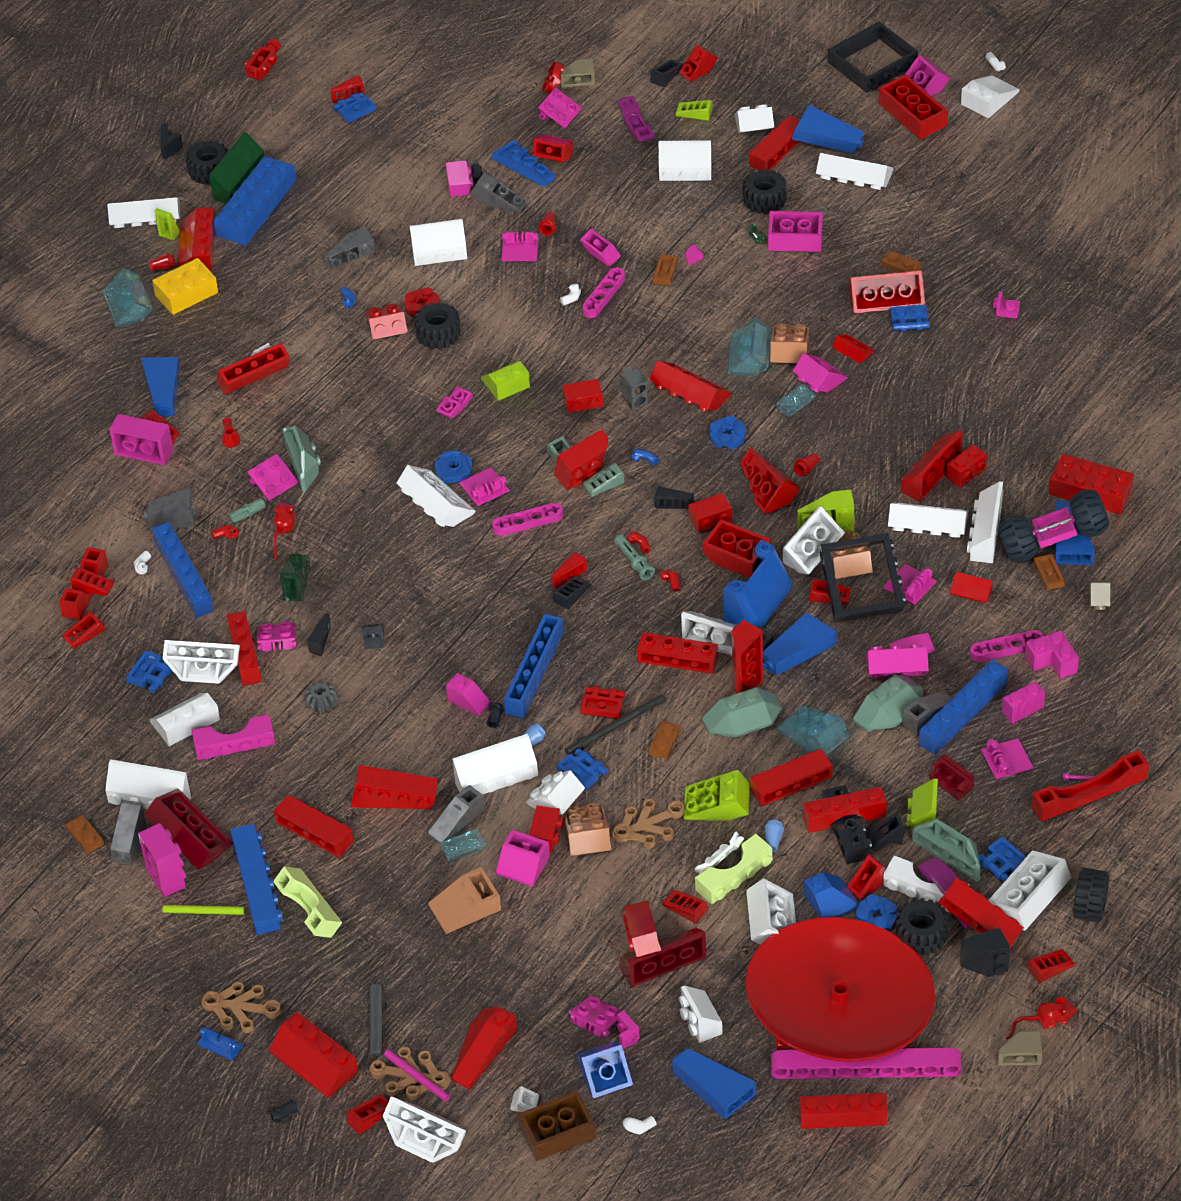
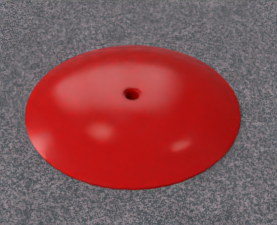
[746,917,935,1062]

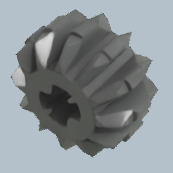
[304,680,338,713]

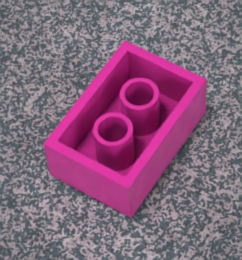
[768,211,823,252]
[109,414,174,465]
[866,644,929,679]
[138,823,186,897]

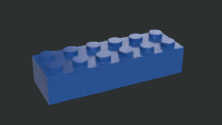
[213,156,296,245]

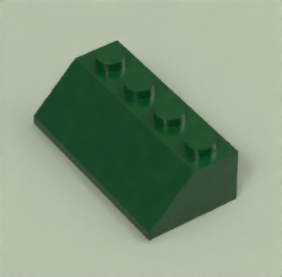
[209,132,265,204]

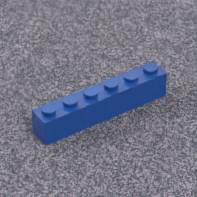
[152,522,214,618]
[504,614,564,719]
[919,659,1008,755]
[230,824,283,935]

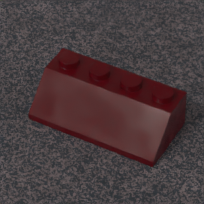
[144,789,233,870]
[620,927,707,988]

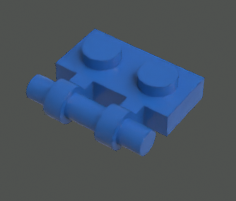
[333,92,376,123]
[890,304,930,332]
[126,650,172,693]
[556,748,609,791]
[978,837,1026,882]

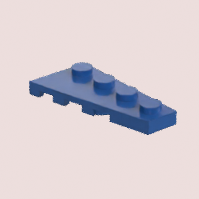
[492,139,555,187]

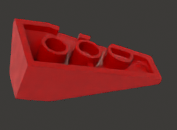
[740,447,800,514]
[451,1006,517,1089]

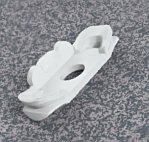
[695,831,744,874]

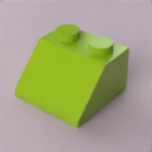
[481,361,530,401]
[907,779,938,835]

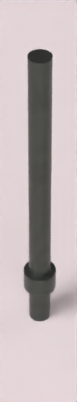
[565,694,665,755]

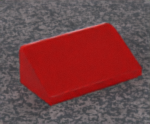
[833,334,874,363]
[950,572,993,604]

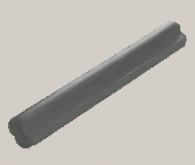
[370,984,382,1057]

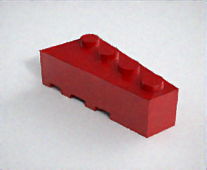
[350,765,438,809]

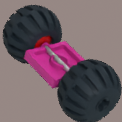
[999,490,1109,562]

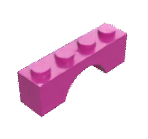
[192,714,275,760]

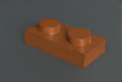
[881,250,921,273]
[653,254,678,286]
[1033,554,1065,591]
[649,721,681,760]
[65,814,104,854]

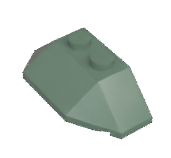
[282,426,321,492]
[853,674,923,732]
[702,687,782,737]
[912,819,980,882]

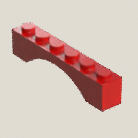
[1032,750,1149,822]

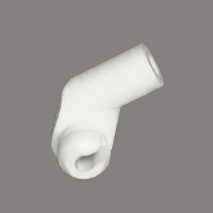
[986,52,1006,72]
[560,284,581,306]
[134,551,151,575]
[623,1116,657,1135]

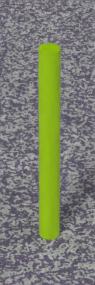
[163,905,245,915]

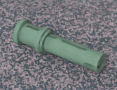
[614,534,655,580]

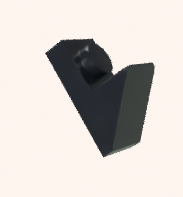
[161,124,183,159]
[362,624,384,649]
[866,811,906,851]

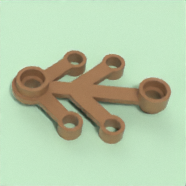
[612,799,684,848]
[202,982,281,1033]
[370,1047,450,1100]

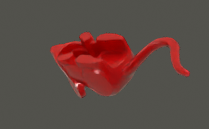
[273,502,296,561]
[1006,997,1077,1039]

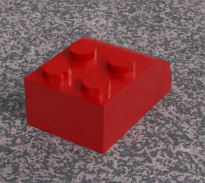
[554,429,608,490]
[702,519,771,578]

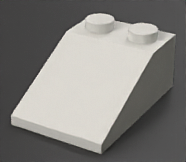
[961,76,1019,118]

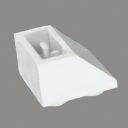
[734,105,774,133]
[526,770,585,815]
[679,986,722,1043]

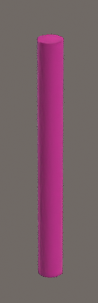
[384,1049,450,1102]

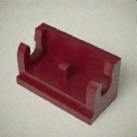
[929,754,974,801]

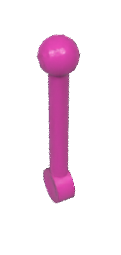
[1063,773,1095,781]

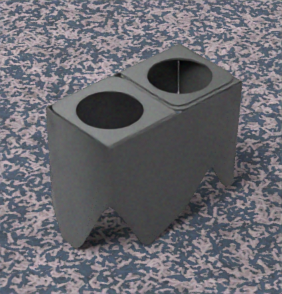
[618,366,648,410]

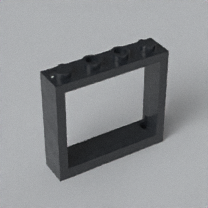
[828,21,918,93]
[819,533,906,623]

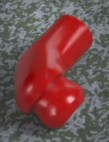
[211,525,239,540]
[627,531,651,554]

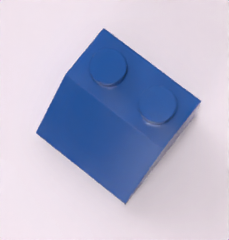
[576,1041,633,1098]

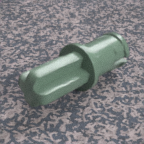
[229,498,266,523]

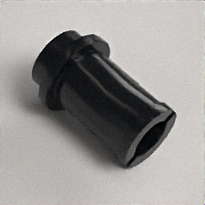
[471,163,484,183]
[486,702,504,728]
[269,1100,298,1123]

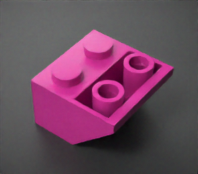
[496,830,550,887]

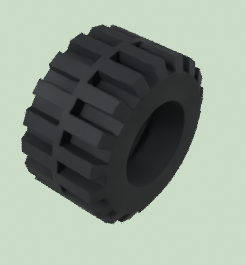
[186,140,228,184]
[743,169,786,214]
[415,302,461,349]
[1073,867,1110,923]
[896,898,948,955]

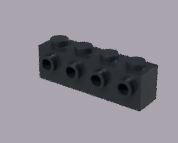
[822,785,873,865]

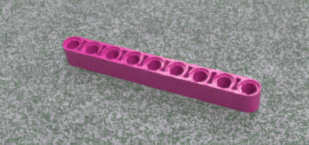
[771,1048,962,1079]

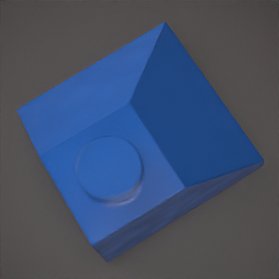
[804,872,859,918]

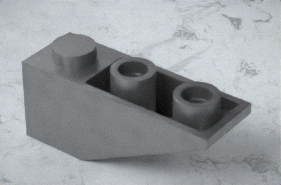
[470,172,527,213]
[325,227,375,270]
[903,691,953,736]
[428,785,485,845]

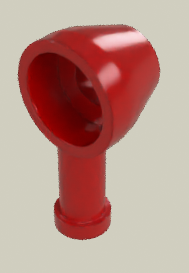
[222,418,240,448]

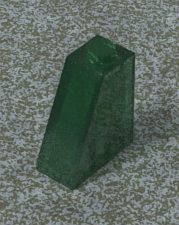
[280,554,311,601]

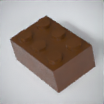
[518,1091,596,1161]

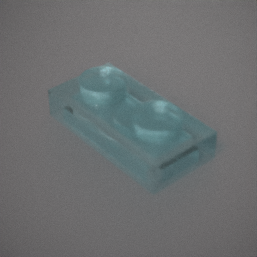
[776,384,815,417]
[440,829,485,862]

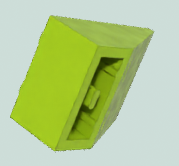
[797,490,854,533]
[684,770,749,820]

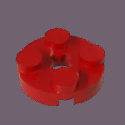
[542,61,565,95]
[404,287,440,317]

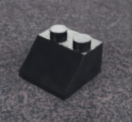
[960,928,1010,977]

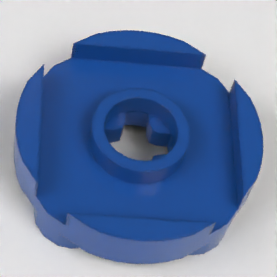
[710,415,746,449]
[435,451,472,484]
[856,894,897,931]

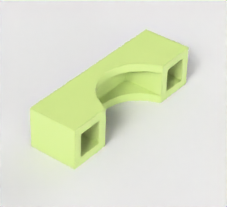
[695,834,773,904]
[273,866,342,938]

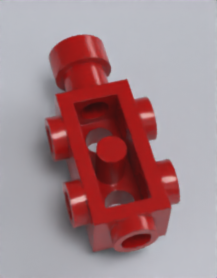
[244,39,281,81]

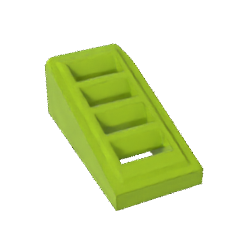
[676,100,712,121]
[154,208,180,240]

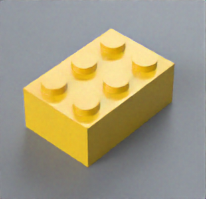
[152,258,218,315]

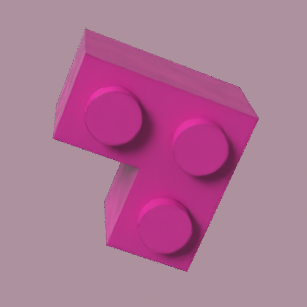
[1025,630,1079,679]

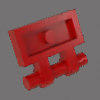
[580,686,625,719]

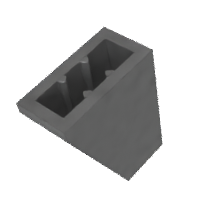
[144,488,195,528]
[110,800,147,865]

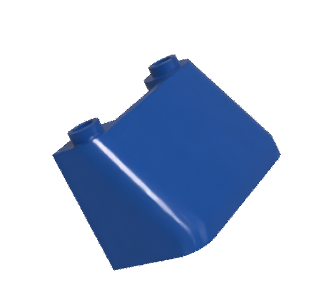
[723,540,791,628]

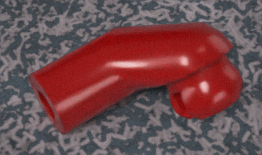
[660,569,682,592]

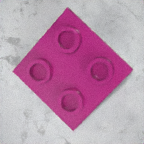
[538,87,582,129]
[501,231,539,261]
[247,454,299,501]
[459,468,510,506]
[883,564,937,605]
[257,622,297,652]
[981,738,1033,780]
[569,995,622,1038]

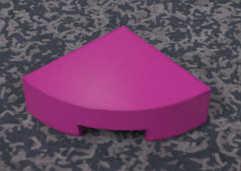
[686,244,703,265]

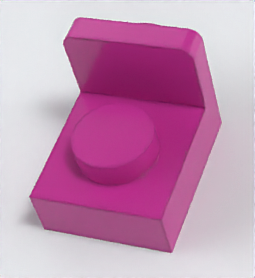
[993,291,1020,319]
[617,1010,640,1049]

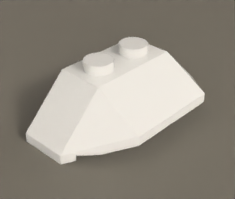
[163,640,240,684]
[383,1097,466,1163]

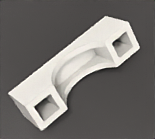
[883,856,969,912]

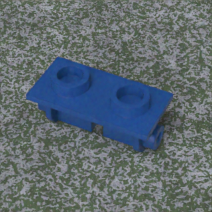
[197,1027,244,1061]

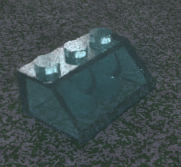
[102,268,153,328]
[727,318,772,376]

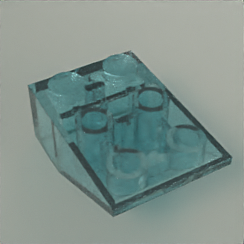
[777,706,850,755]

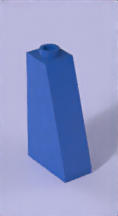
[792,105,864,154]
[142,357,180,417]
[1054,501,1095,565]
[763,613,837,675]
[672,1049,756,1119]

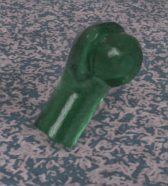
[749,224,767,244]

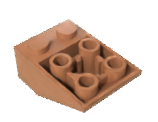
[770,323,810,363]
[830,531,873,579]
[563,803,611,856]
[428,867,501,934]

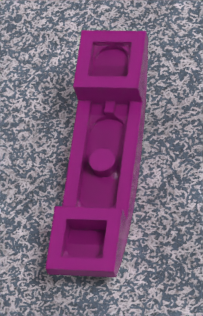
[617,96,655,142]
[918,857,970,930]

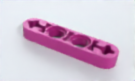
[583,267,625,318]
[492,503,563,536]
[970,630,1043,662]

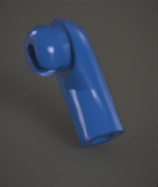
[340,287,357,308]
[631,449,659,466]

